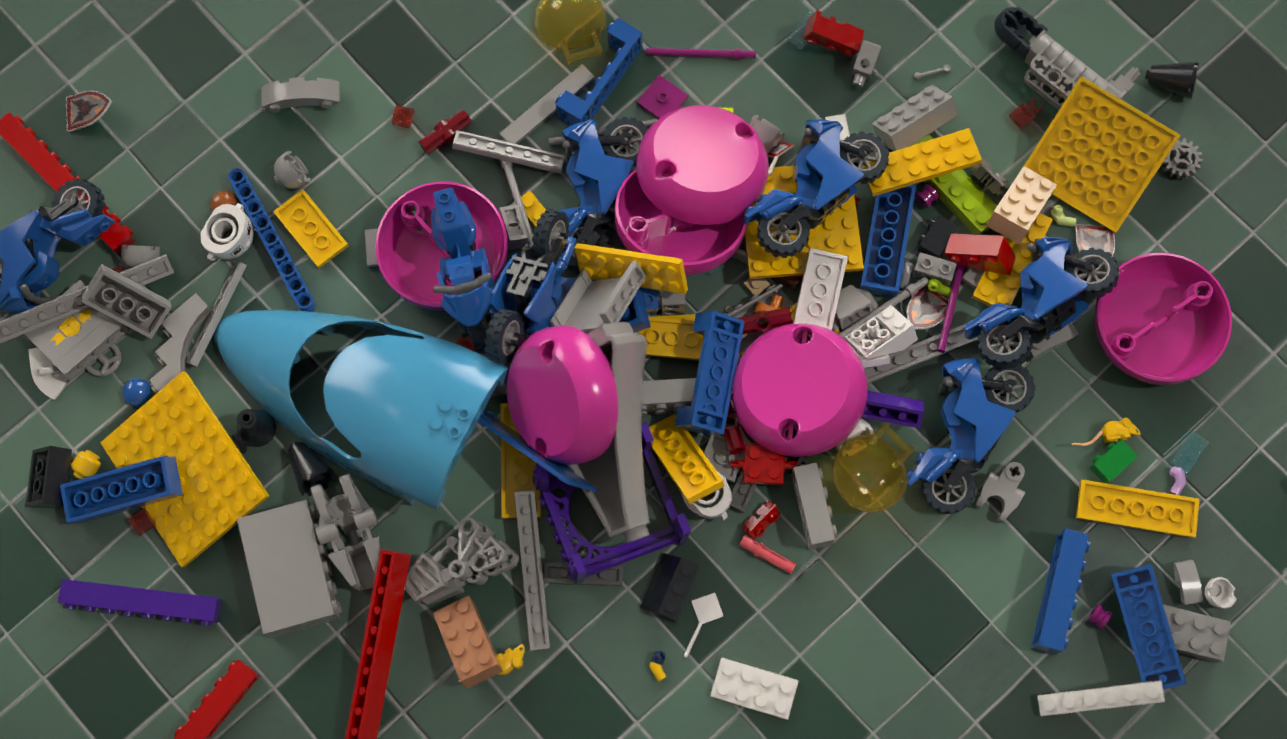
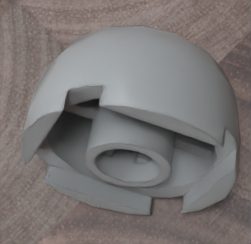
[274,151,310,189]
[121,245,160,268]

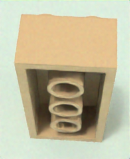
[986,166,1057,245]

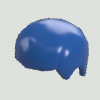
[122,378,153,407]

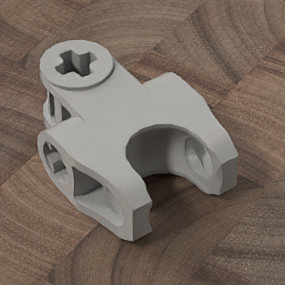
[975,462,1025,523]

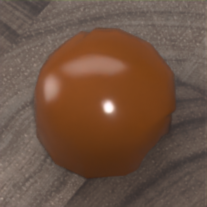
[210,190,239,212]

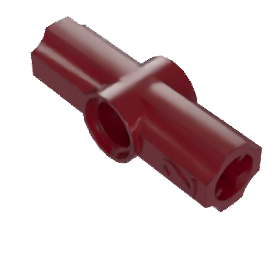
[418,109,473,155]
[737,307,793,335]
[722,401,746,455]

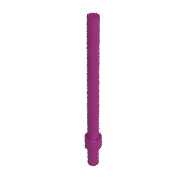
[646,48,756,60]
[937,265,966,353]

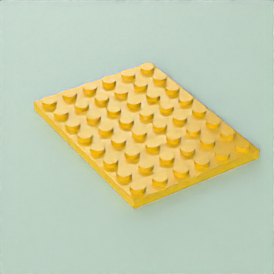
[100,371,269,567]

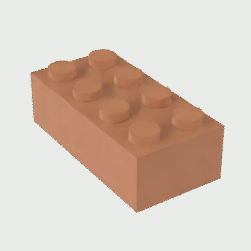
[433,596,503,689]

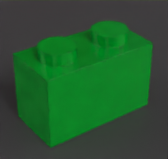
[1090,439,1138,484]

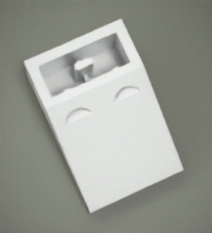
[845,305,918,359]

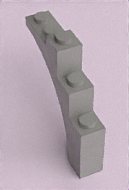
[149,293,211,394]

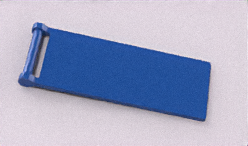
[478,411,597,492]

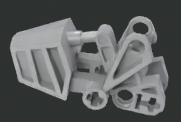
[311,473,380,592]
[405,517,519,605]

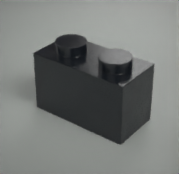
[917,215,959,258]

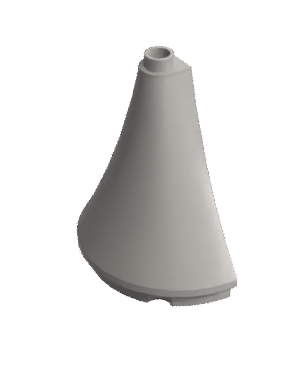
[567,322,650,543]

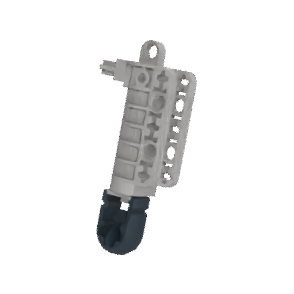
[995,7,1141,110]

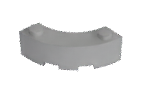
[261,77,340,112]

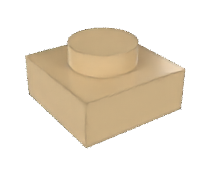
[743,278,770,296]

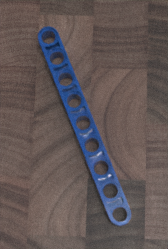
[228,168,316,312]

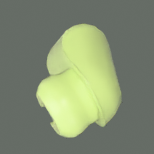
[1051,205,1076,227]

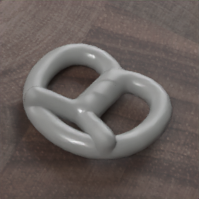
[86,343,122,377]

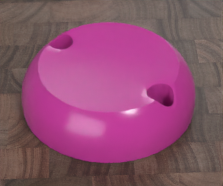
[636,105,769,225]
[614,170,747,276]
[375,182,508,311]
[1094,253,1232,385]
[732,323,868,457]
[507,325,618,465]

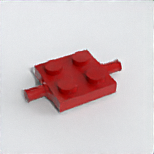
[731,444,798,485]

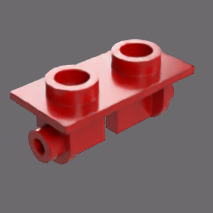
[742,501,781,540]

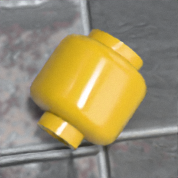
[71,450,101,479]

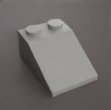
[1027,322,1079,362]

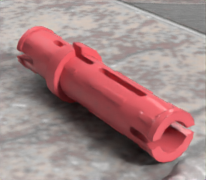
[739,535,797,575]

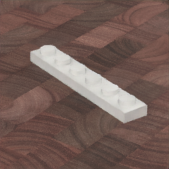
[1037,681,1165,716]

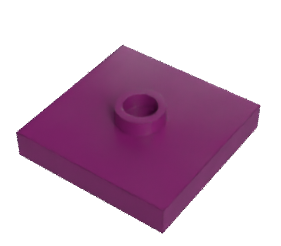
[637,74,688,119]

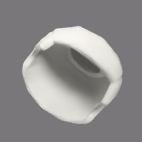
[1205,577,1237,609]

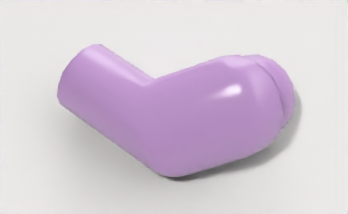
[1169,467,1186,495]

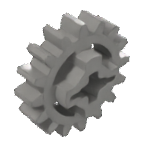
[1161,138,1203,179]

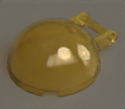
[534,0,606,65]
[832,422,915,512]

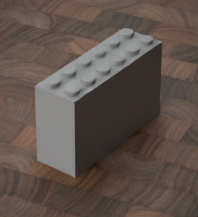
[237,500,343,638]

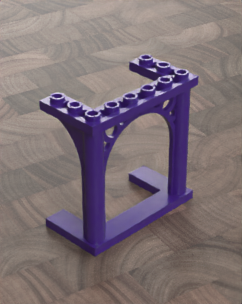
[532,422,691,585]

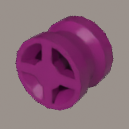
[915,184,939,208]
[1087,604,1112,629]

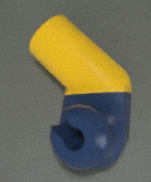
[649,651,667,682]

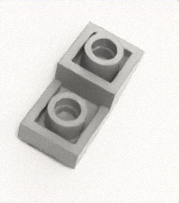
[1174,560,1203,605]

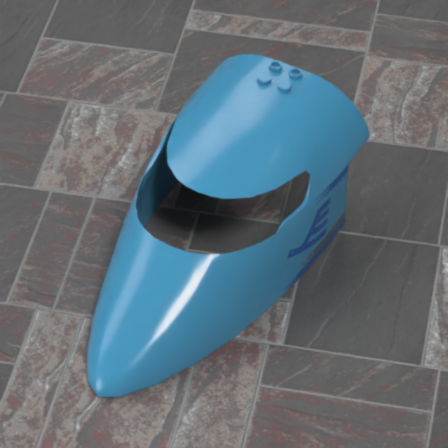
[213,310,510,510]

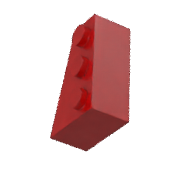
[803,10,865,56]
[945,234,1016,276]

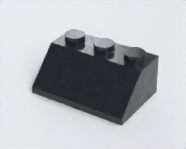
[25,446,73,509]
[640,553,700,623]

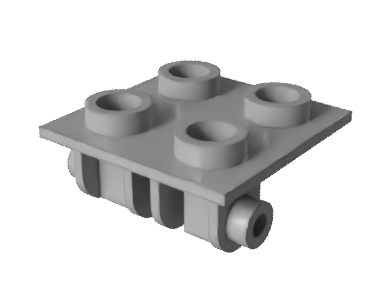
[972,159,1008,196]

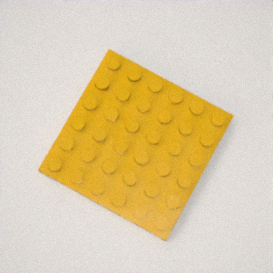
[1021,76,1181,233]
[744,166,864,279]

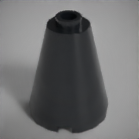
[1145,62,1199,99]
[237,409,276,447]
[288,442,335,496]

